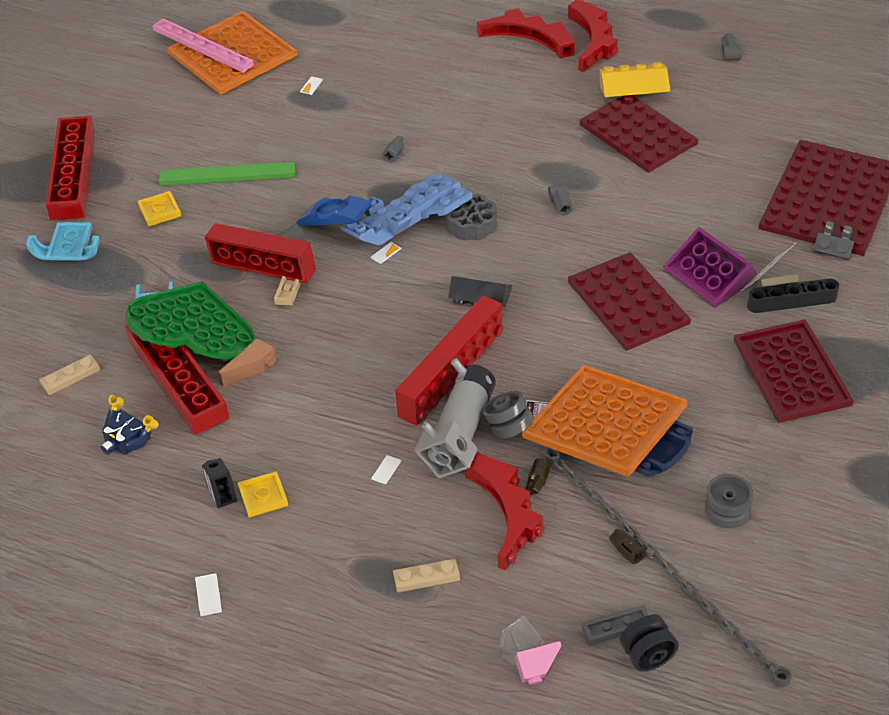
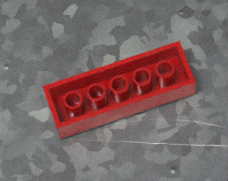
[205,223,316,284]

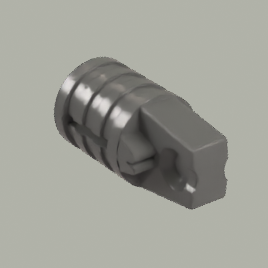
[382,135,404,163]

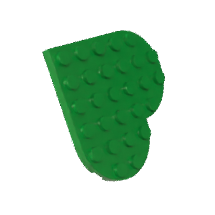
[125,281,255,361]

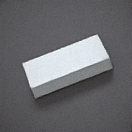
[195,573,222,616]

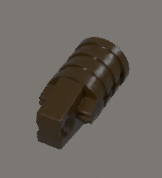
[525,458,551,495]
[609,529,646,564]

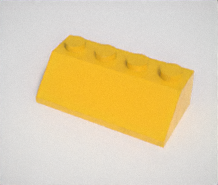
[600,62,670,97]

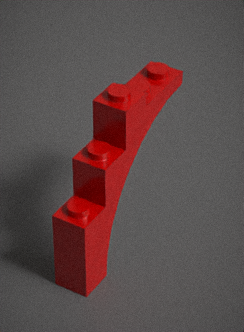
[568,0,618,73]
[477,8,575,59]
[465,452,545,571]

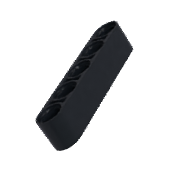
[747,278,839,313]

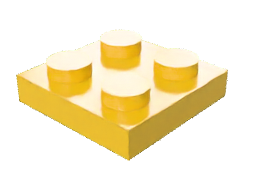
[137,191,181,227]
[238,471,288,518]

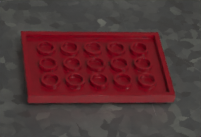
[580,95,698,173]
[568,252,691,351]
[733,319,854,423]

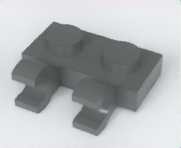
[813,221,854,260]

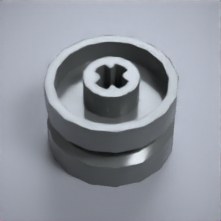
[482,391,534,439]
[705,474,753,528]

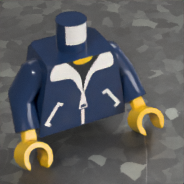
[101,394,158,455]

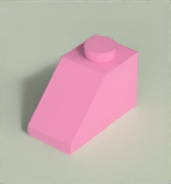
[515,641,562,685]

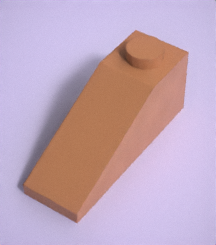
[218,338,277,386]

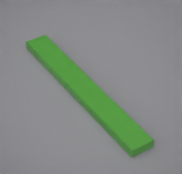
[159,162,296,186]

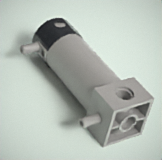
[414,358,496,478]

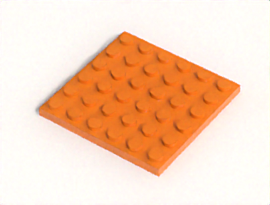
[167,11,298,95]
[522,364,688,477]

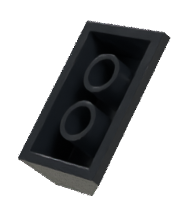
[448,276,512,307]

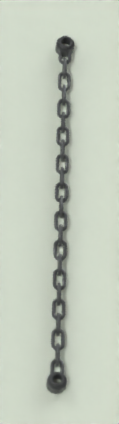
[545,447,791,687]

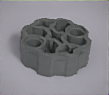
[446,194,497,241]

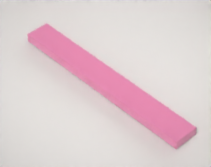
[153,18,254,73]

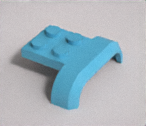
[26,222,100,261]

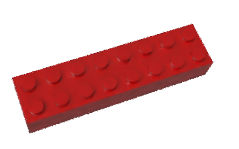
[46,116,95,220]
[395,295,503,426]
[125,325,230,435]

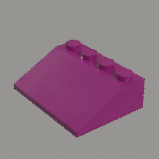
[663,227,757,307]

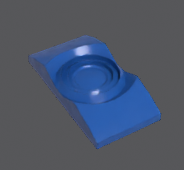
[295,195,371,226]

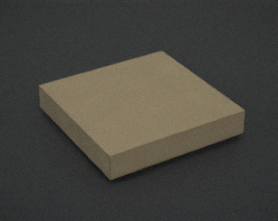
[752,274,799,288]

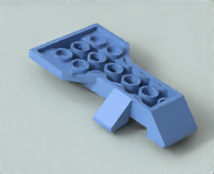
[340,173,473,245]

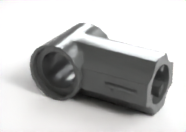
[721,33,741,60]
[548,183,573,216]

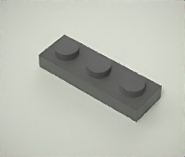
[581,605,648,645]

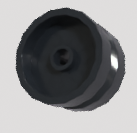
[620,614,679,672]

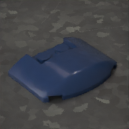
[634,420,693,477]

